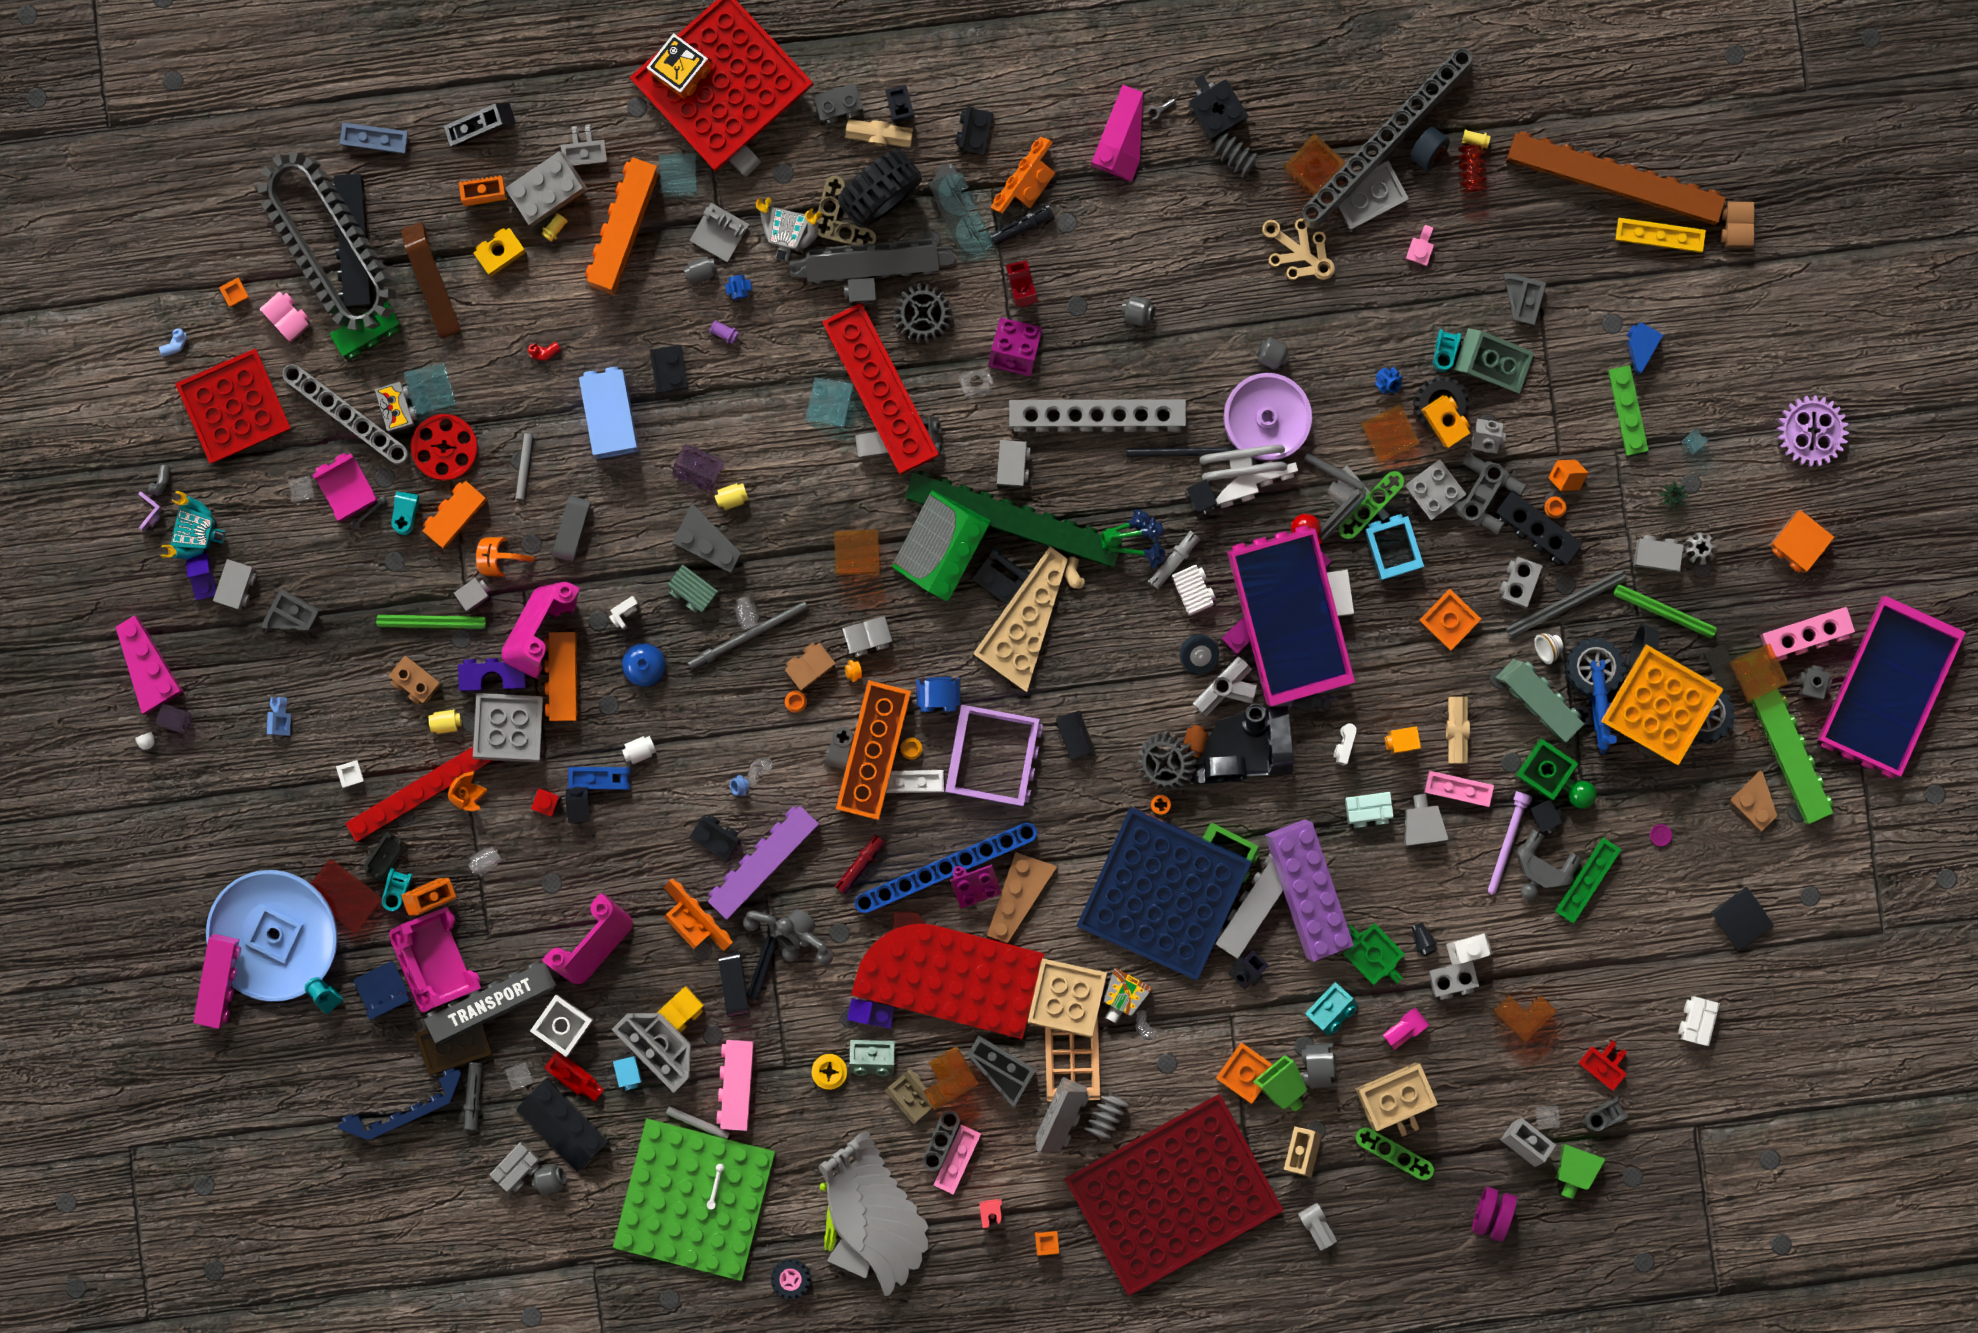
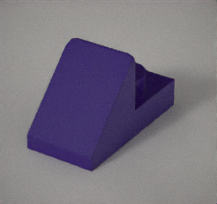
[186,553,217,601]
[847,998,895,1028]

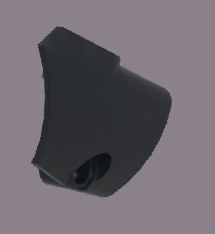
[1190,704,1293,785]

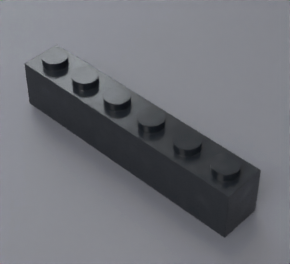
[332,173,373,309]

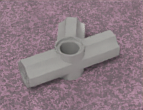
[1192,656,1257,717]

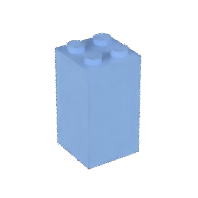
[579,367,639,459]

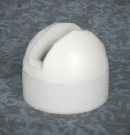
[135,732,154,750]

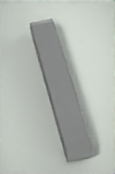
[282,364,409,465]

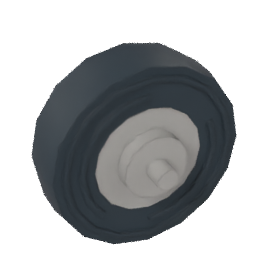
[1180,634,1219,674]

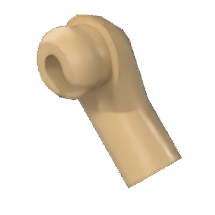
[1064,556,1085,589]

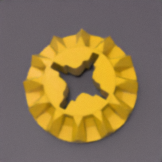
[812,1054,847,1089]

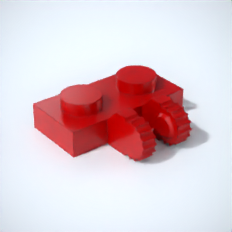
[1578,1040,1627,1091]

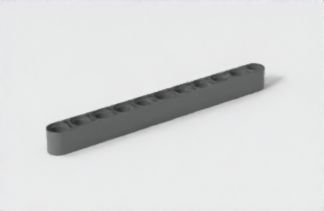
[1302,48,1472,229]

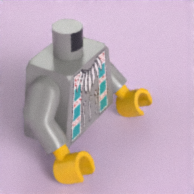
[756,197,822,262]

